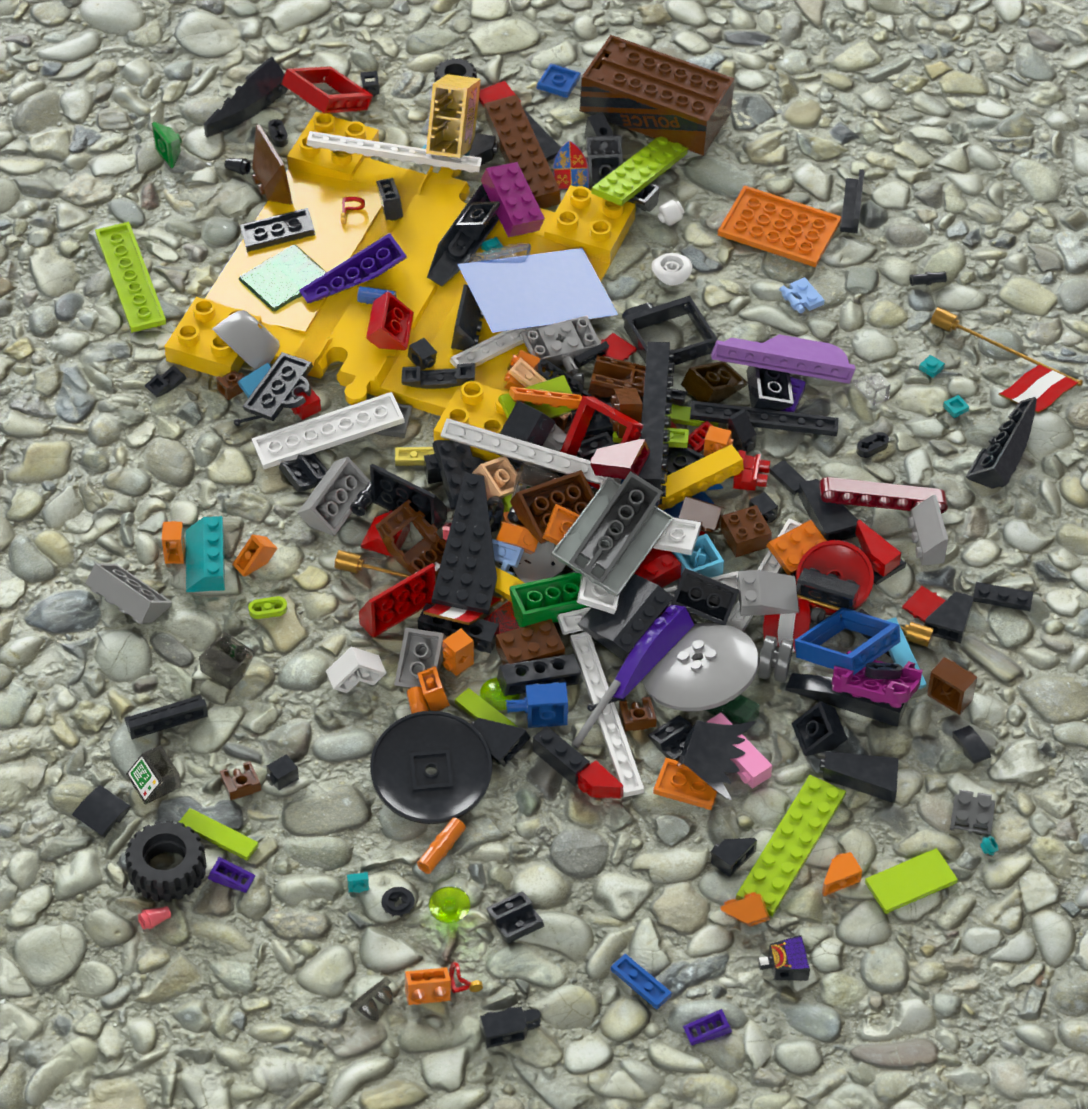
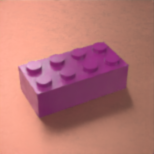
[481,162,545,237]

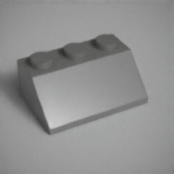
[908,495,948,565]

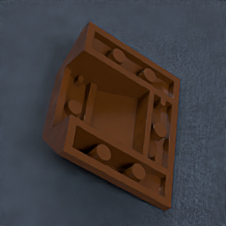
[252,124,293,205]
[588,354,646,398]

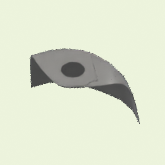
[212,310,280,370]
[512,542,565,583]

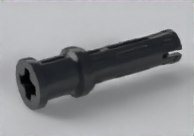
[350,468,384,516]

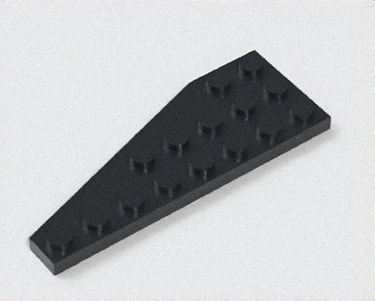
[431,472,497,615]

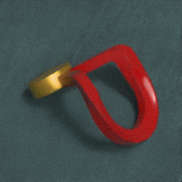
[340,196,365,224]
[449,962,483,993]

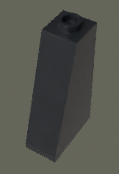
[798,479,858,541]
[820,751,898,803]

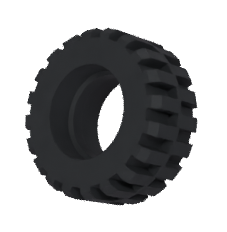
[125,821,206,902]

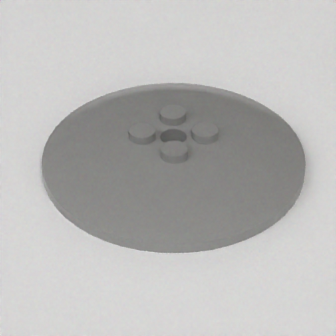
[642,623,759,711]

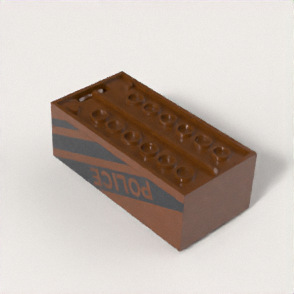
[580,34,735,156]

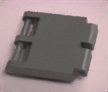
[950,790,995,837]

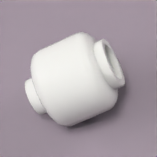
[657,200,685,226]

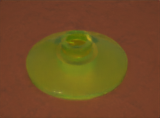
[480,677,520,710]
[429,886,471,923]

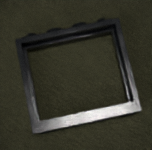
[624,295,718,365]

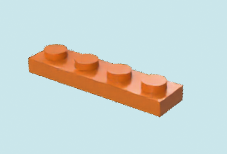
[509,387,582,409]

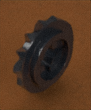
[381,887,415,918]

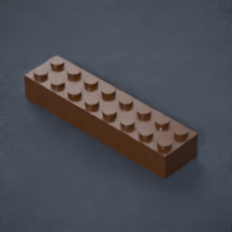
[484,95,561,209]

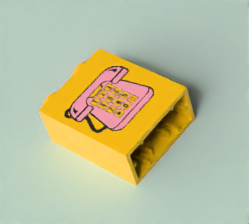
[426,74,481,158]

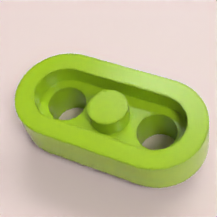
[248,596,288,619]

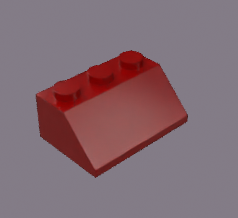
[366,291,414,350]

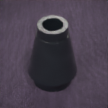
[224,158,251,175]

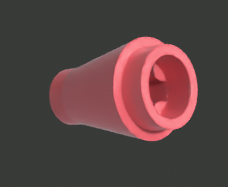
[138,906,171,930]

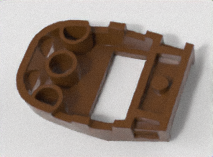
[375,499,446,576]

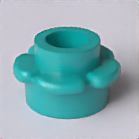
[980,836,999,855]

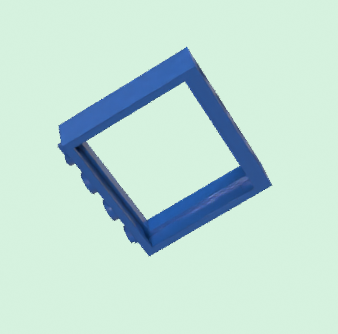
[794,607,901,675]

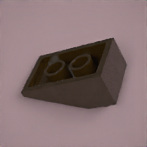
[680,361,748,404]

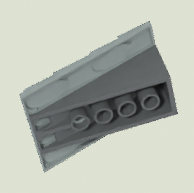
[551,471,674,597]

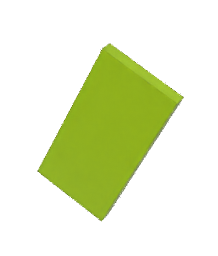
[498,375,575,419]
[865,848,958,914]

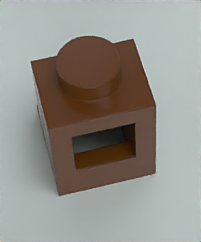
[216,370,245,401]

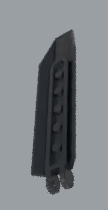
[427,184,499,286]

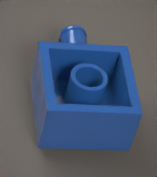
[506,682,568,728]

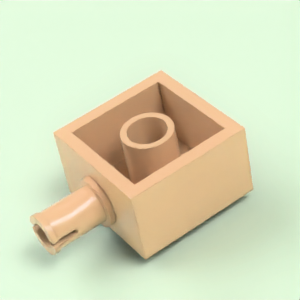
[472,456,526,505]

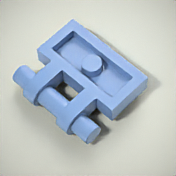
[779,277,824,314]
[492,539,524,577]

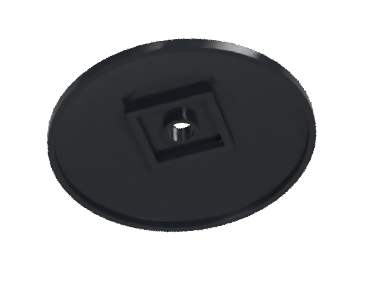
[370,711,492,824]

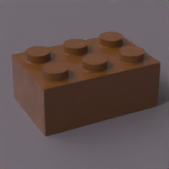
[496,619,565,665]

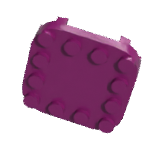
[832,651,923,708]

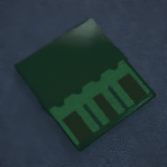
[238,244,326,311]

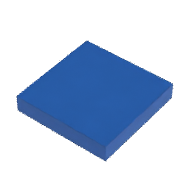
[537,63,581,98]

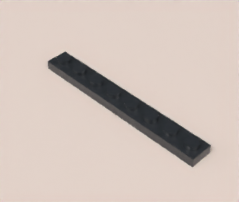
[690,401,839,437]

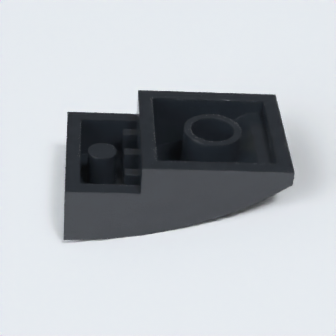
[586,135,623,190]

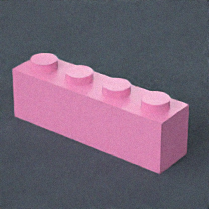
[707,713,772,789]

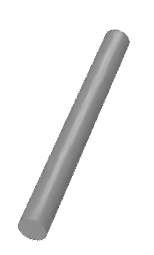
[571,679,621,749]

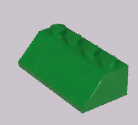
[509,572,589,628]

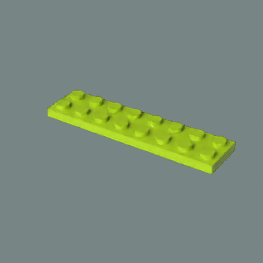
[591,137,688,206]
[95,222,166,333]
[736,775,846,916]

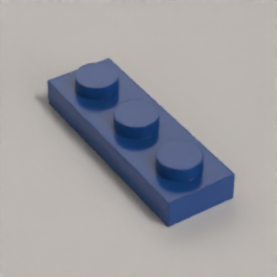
[611,953,672,1010]

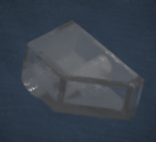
[853,373,891,406]

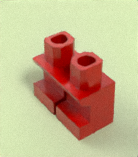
[733,450,770,491]

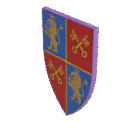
[553,140,589,190]

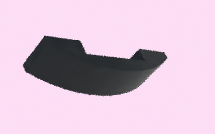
[401,363,476,389]

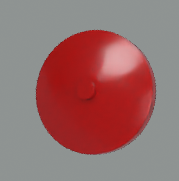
[796,540,874,615]

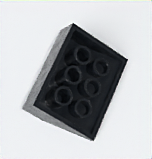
[370,463,447,532]
[578,574,673,661]

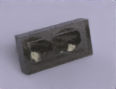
[349,976,393,1021]

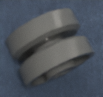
[758,635,794,683]

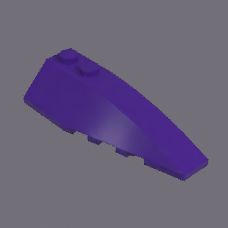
[299,233,407,303]
[613,605,694,699]

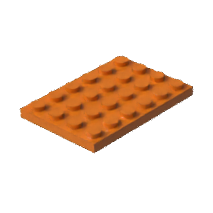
[718,185,842,268]

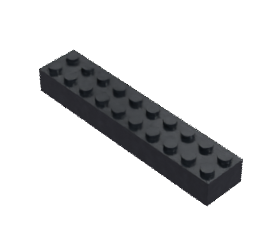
[638,342,674,505]

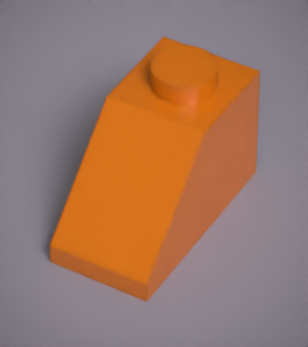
[496,522,539,555]
[232,534,278,577]
[417,666,450,711]
[822,852,863,896]

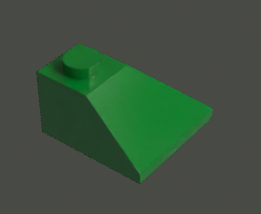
[152,122,182,168]

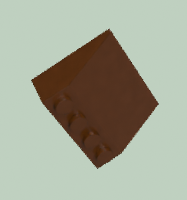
[510,470,594,544]

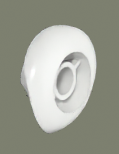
[652,253,692,285]

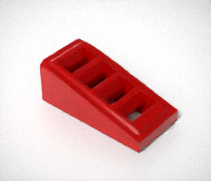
[687,421,713,453]

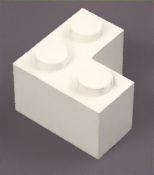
[326,646,386,693]

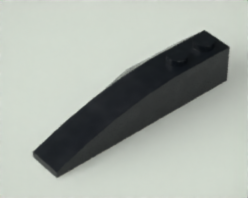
[204,57,288,138]
[966,397,1037,489]
[785,673,908,727]

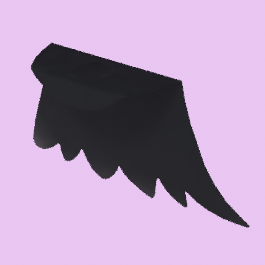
[677,720,756,800]

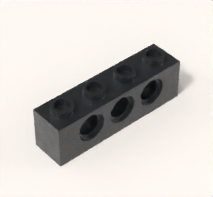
[417,603,499,654]
[497,654,581,696]

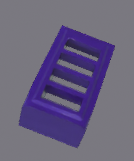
[780,377,806,413]
[208,857,256,893]
[683,1009,732,1046]

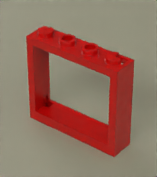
[281,66,373,114]
[560,396,644,489]

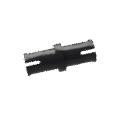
[909,271,947,286]

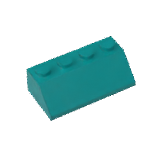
[186,516,225,593]

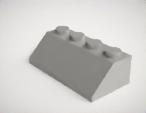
[297,457,370,536]
[85,563,173,624]

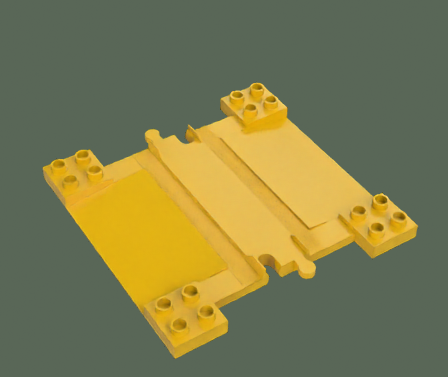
[164,112,636,462]

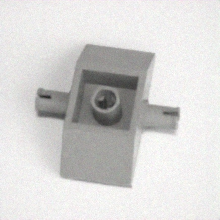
[520,316,601,376]

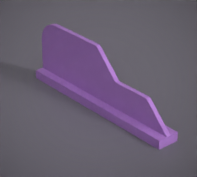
[711,334,855,384]

